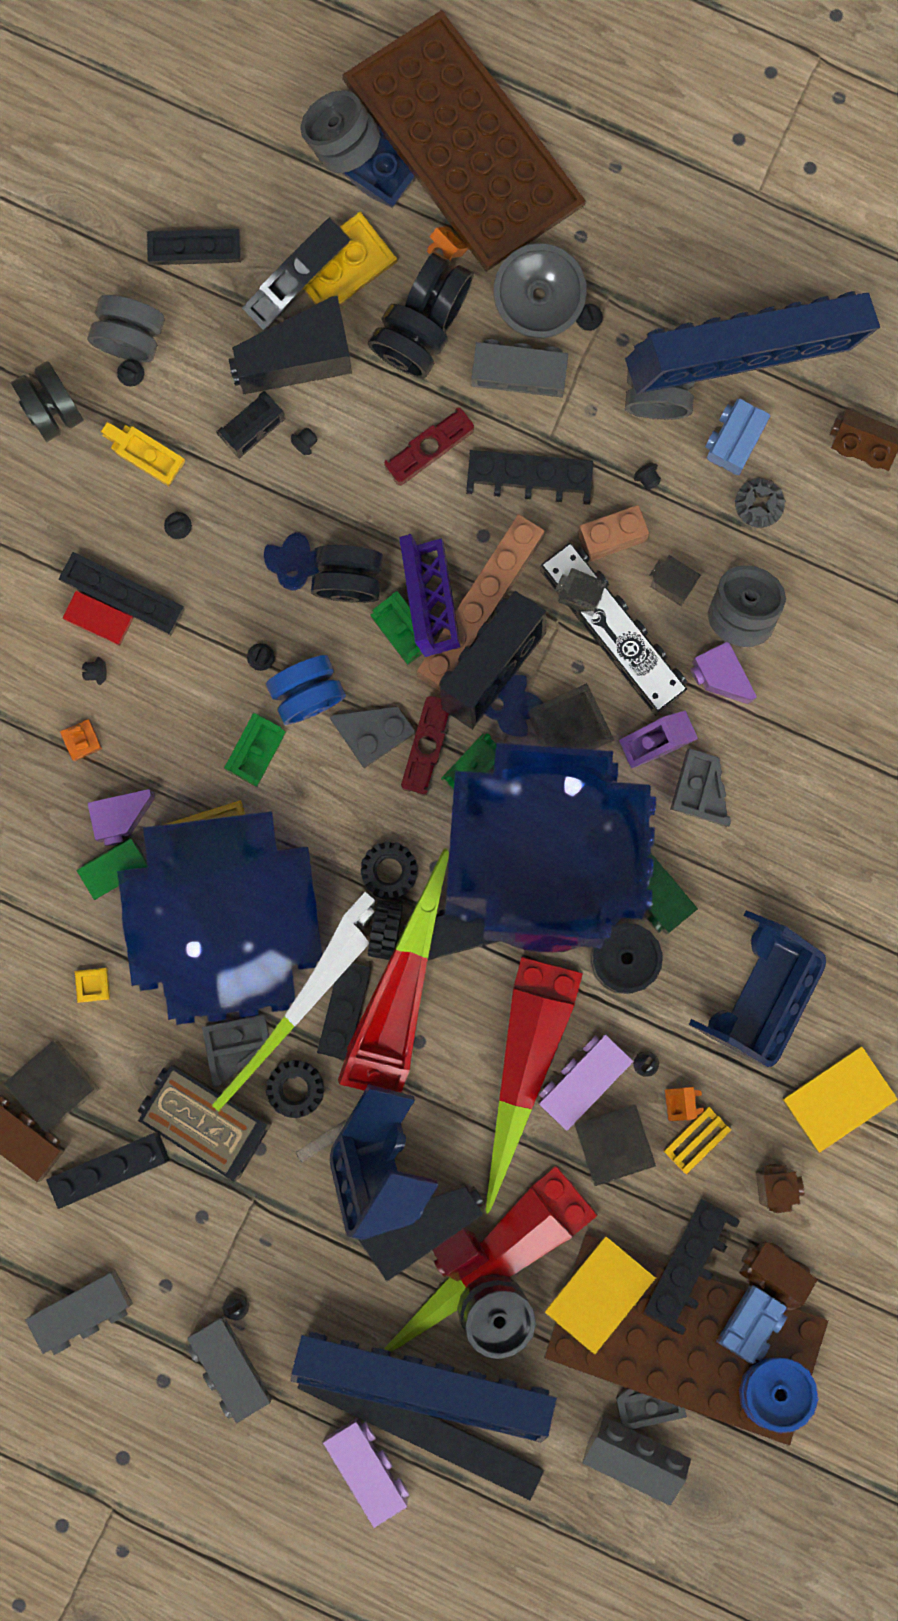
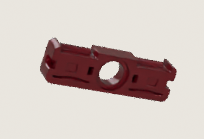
[384,407,474,486]
[401,696,449,796]

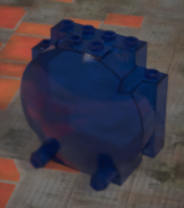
[445,743,656,953]
[117,811,322,1025]

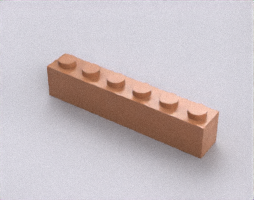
[417,514,545,691]

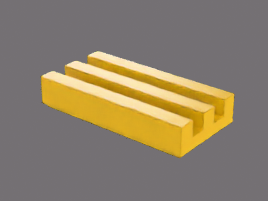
[663,1107,731,1175]

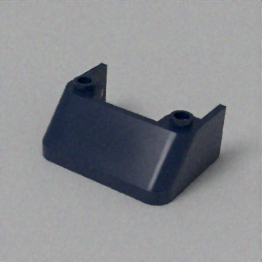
[688,910,826,1067]
[329,1085,438,1240]

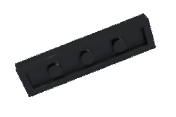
[58,552,185,636]
[46,1131,170,1209]

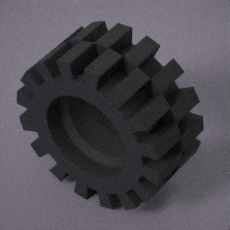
[360,841,418,900]
[368,900,403,960]
[266,1060,325,1118]

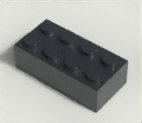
[439,591,546,730]

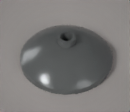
[493,243,587,338]

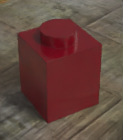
[432,1228,489,1281]

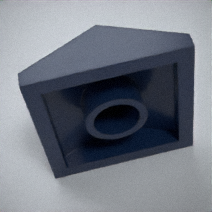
[342,125,415,208]

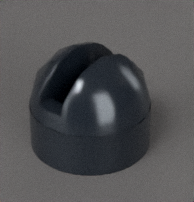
[633,1051,659,1077]
[223,1294,249,1321]

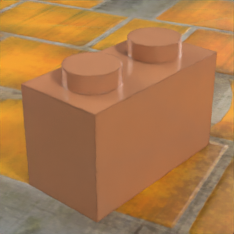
[578,505,649,562]

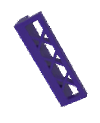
[399,534,461,657]

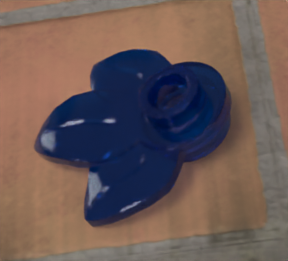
[264,532,320,591]
[485,675,544,737]

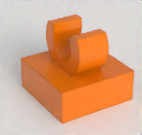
[427,226,469,262]
[60,719,103,761]
[665,1087,704,1121]

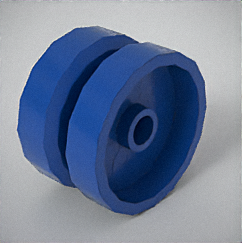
[265,655,346,725]
[739,1357,818,1433]

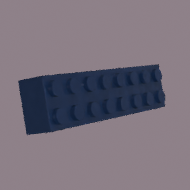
[625,291,880,394]
[290,1332,557,1443]

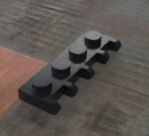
[466,450,594,505]
[642,1199,740,1335]

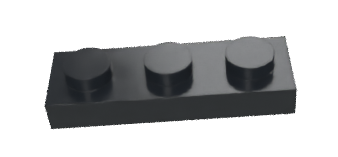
[147,229,241,265]
[317,963,371,1060]

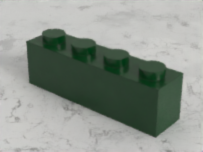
[586,811,698,935]

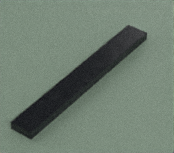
[297,1384,544,1501]

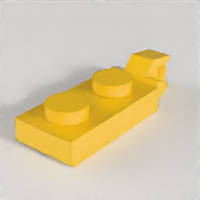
[101,422,185,487]

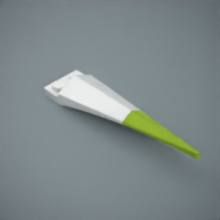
[212,892,375,1111]

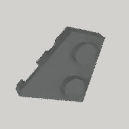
[330,707,416,768]
[670,749,731,827]
[202,1015,269,1087]
[616,1388,687,1430]

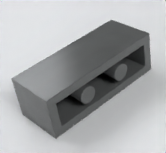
[471,339,569,398]
[25,1270,133,1355]
[187,1315,272,1424]
[582,1416,691,1506]

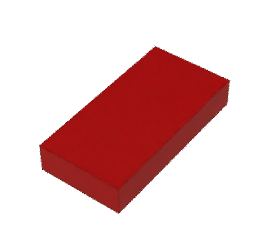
[62,591,133,646]

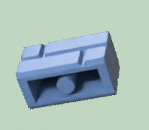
[705,399,771,475]
[716,1286,787,1364]

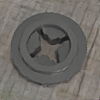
[735,478,786,528]

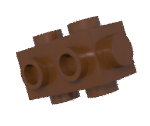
[829,409,898,471]
[756,1163,804,1213]
[739,1241,818,1310]

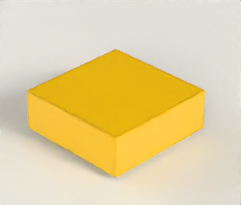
[74,968,110,1003]

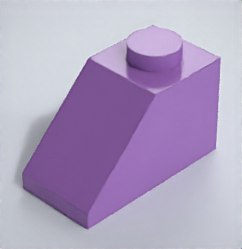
[690,642,757,704]
[619,710,698,769]
[88,789,155,846]

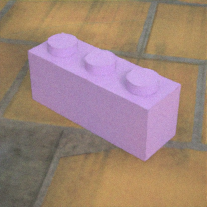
[538,1035,633,1131]
[323,1418,410,1528]

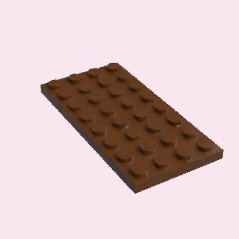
[342,10,586,272]
[544,1234,829,1446]

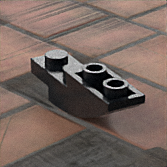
[242,217,352,330]

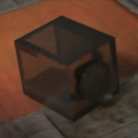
[649,555,701,606]
[555,568,607,617]

